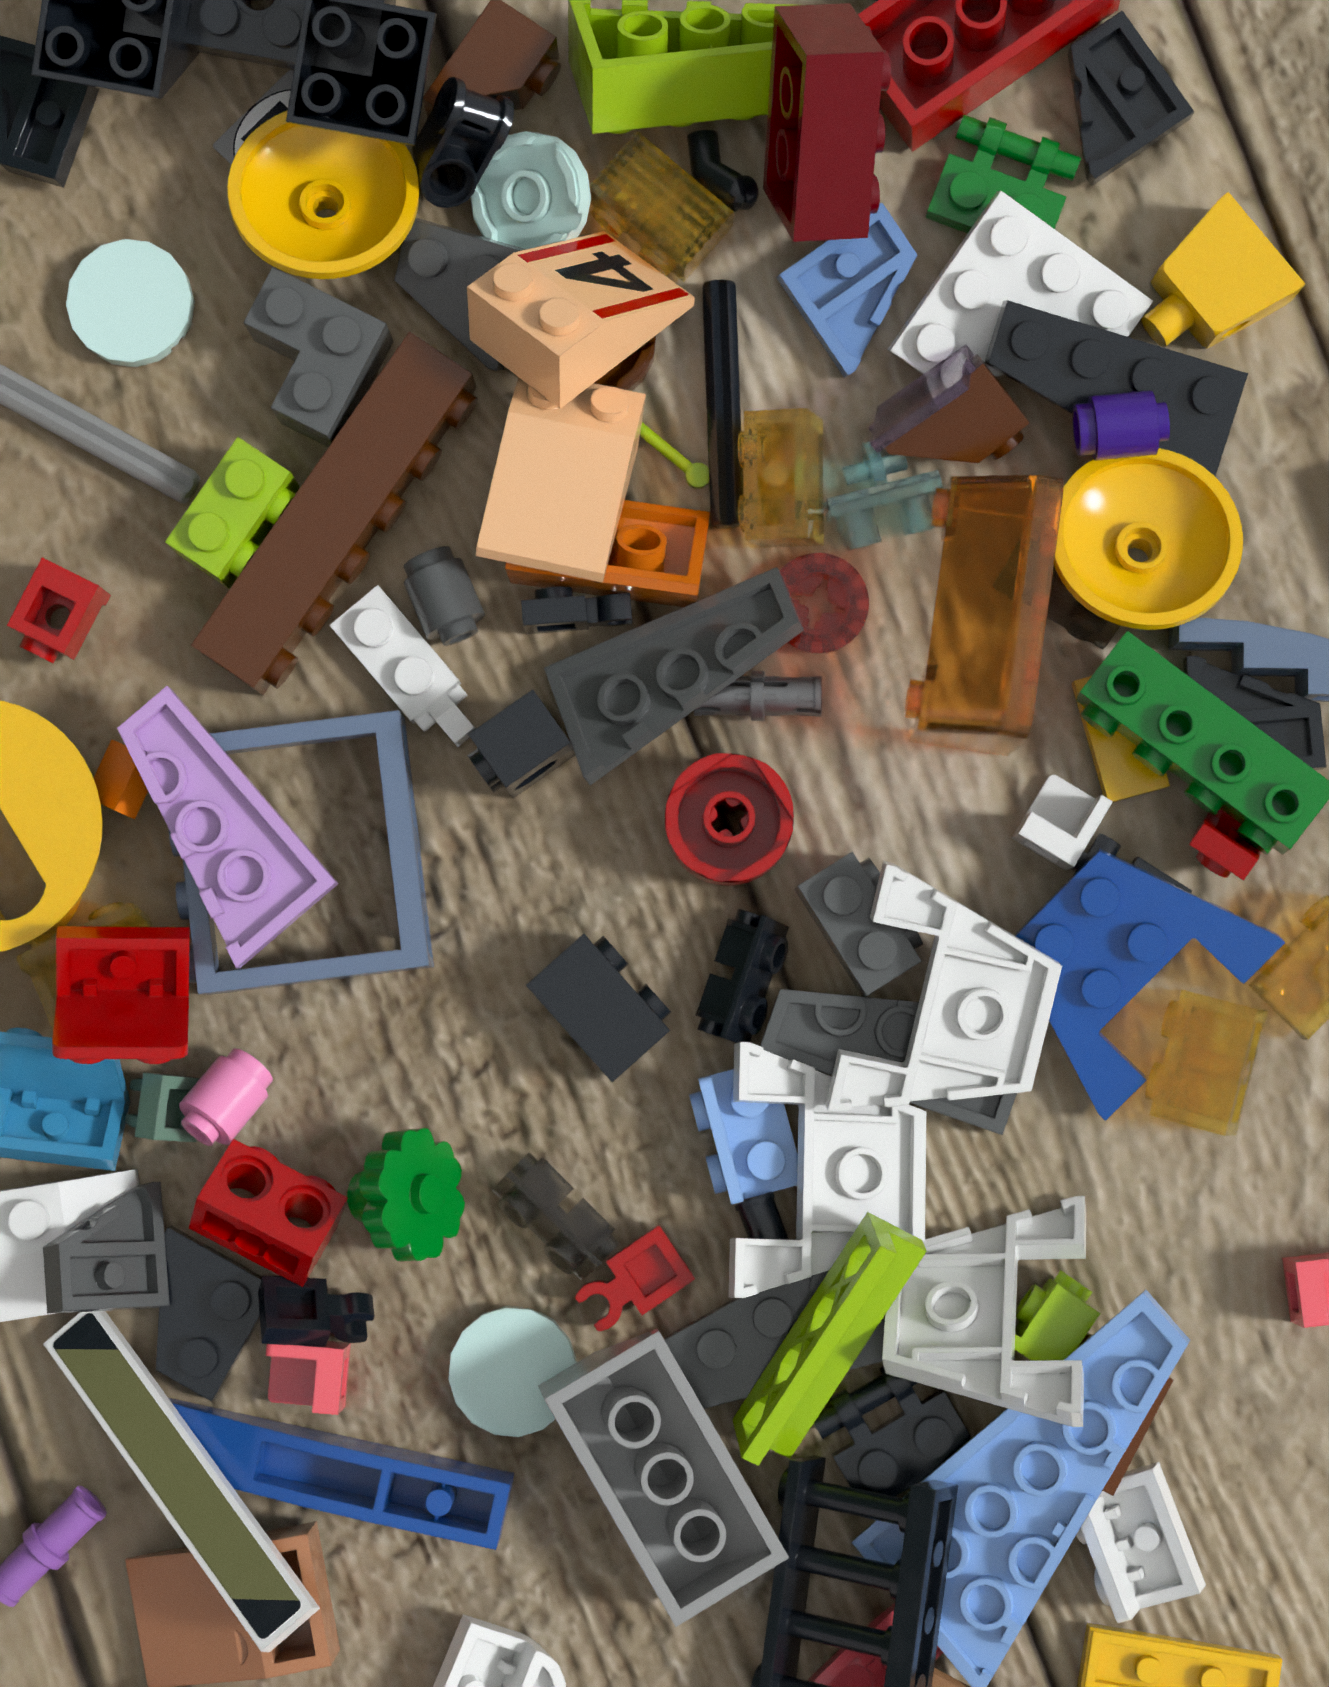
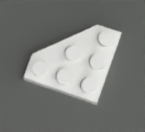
[887,191,1153,385]

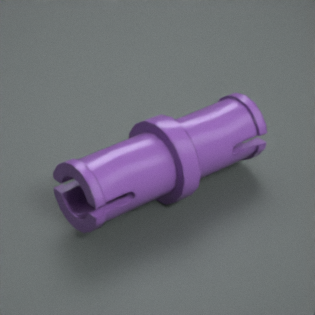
[0,1485,107,1607]

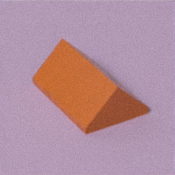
[505,500,710,607]

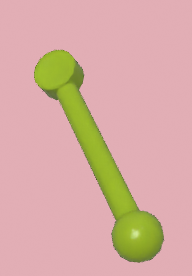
[640,422,709,489]

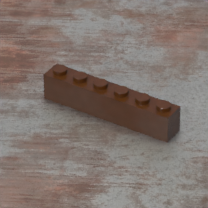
[191,331,478,695]

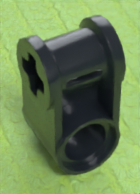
[412,77,514,208]

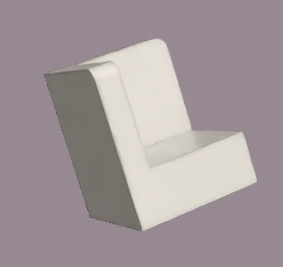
[1012,775,1113,871]

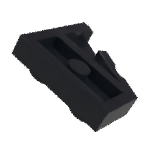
[1068,10,1194,186]
[1183,656,1327,770]
[156,1226,262,1401]

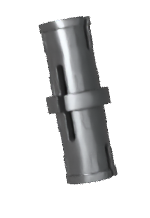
[694,670,822,721]

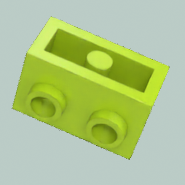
[165,437,300,589]

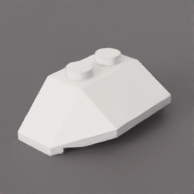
[0,1169,140,1322]

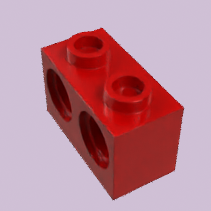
[188,1139,348,1287]

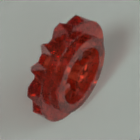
[780,553,869,654]

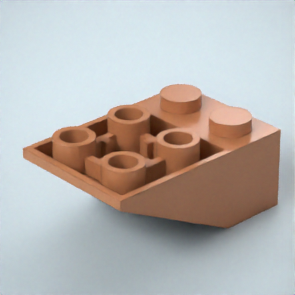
[125,1521,340,1687]

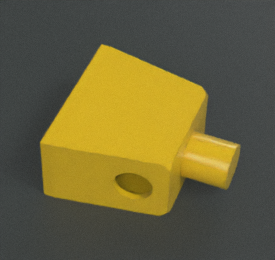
[1141,192,1305,349]

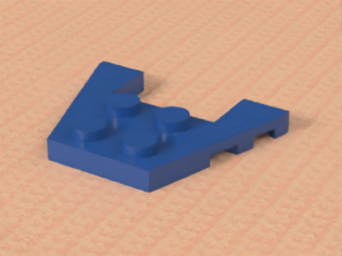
[1014,849,1285,1121]

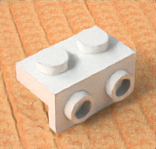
[1076,1462,1206,1623]

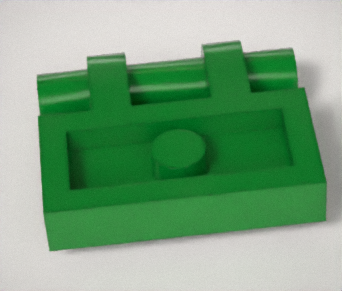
[925,114,1081,234]

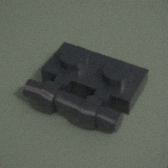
[814,1366,972,1497]

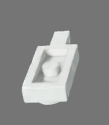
[330,585,475,747]

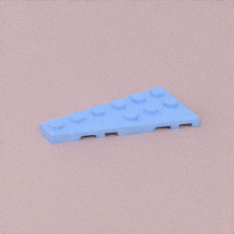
[852,1290,1190,1687]

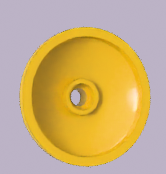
[227,111,419,279]
[1049,448,1243,630]

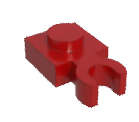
[575,1224,695,1331]

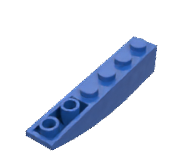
[122,1398,515,1550]

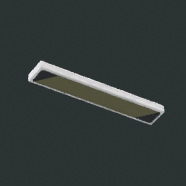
[43,1311,320,1653]

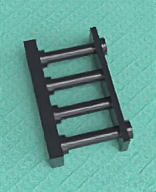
[751,1455,958,1687]

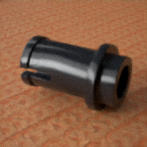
[735,1192,789,1240]

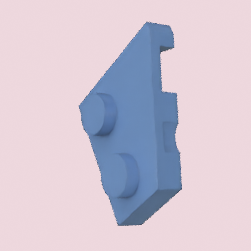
[776,203,918,378]

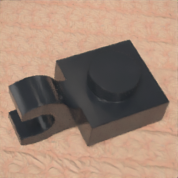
[258,1276,375,1347]

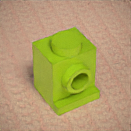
[1015,1270,1101,1361]

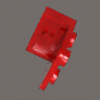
[52,926,190,1064]

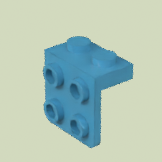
[0,1028,130,1171]

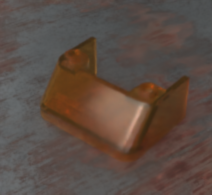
[904,474,1063,756]

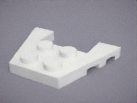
[825,861,1062,1113]
[729,1042,926,1298]
[882,1196,1086,1427]

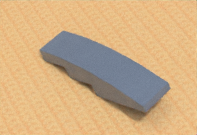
[1168,618,1329,702]

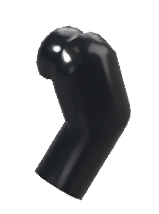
[687,130,759,213]

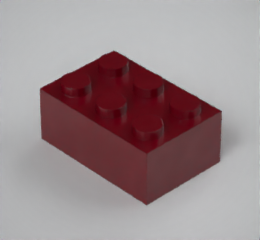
[763,3,891,242]

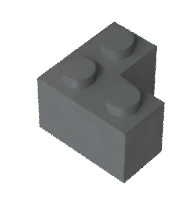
[243,267,394,447]

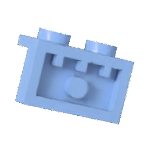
[689,1069,798,1205]

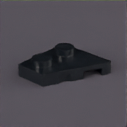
[0,35,100,188]

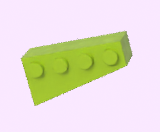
[568,0,793,134]

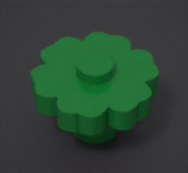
[347,1128,465,1262]

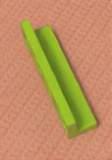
[732,1212,927,1466]

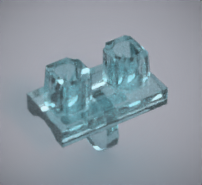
[822,440,943,551]

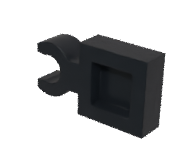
[521,587,633,635]

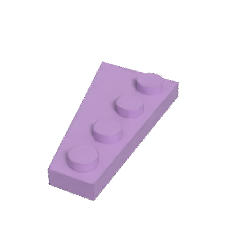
[117,686,339,969]

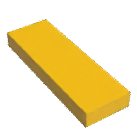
[1077,1623,1282,1687]

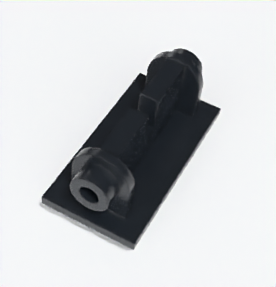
[695,909,789,1043]

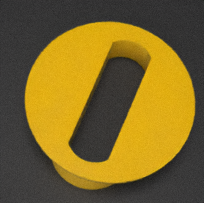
[0,700,103,952]

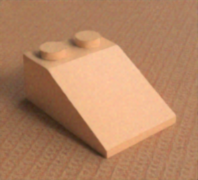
[476,377,646,583]

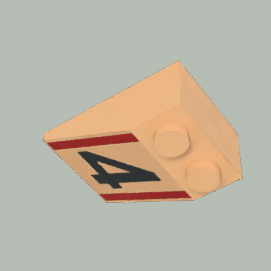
[467,231,695,409]

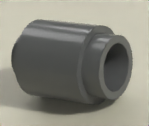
[403,546,485,646]

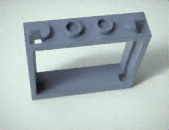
[169,710,434,995]

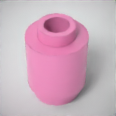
[179,1048,273,1146]

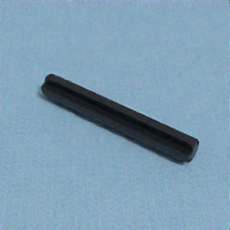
[702,279,745,529]

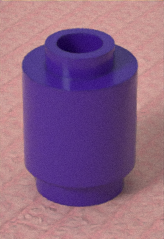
[1072,390,1170,461]

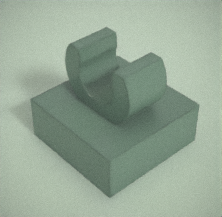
[125,1072,200,1142]

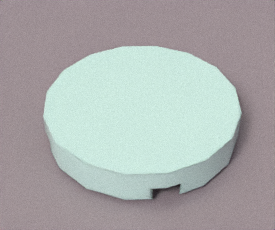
[470,131,591,249]
[66,239,195,367]
[448,1306,577,1437]

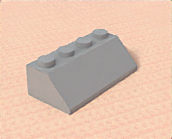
[538,1329,789,1627]

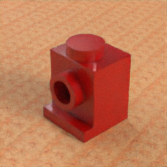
[7,557,111,664]

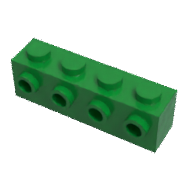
[1076,631,1329,855]

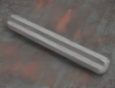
[0,364,200,503]

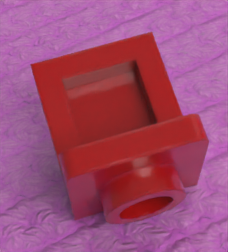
[1189,809,1261,881]

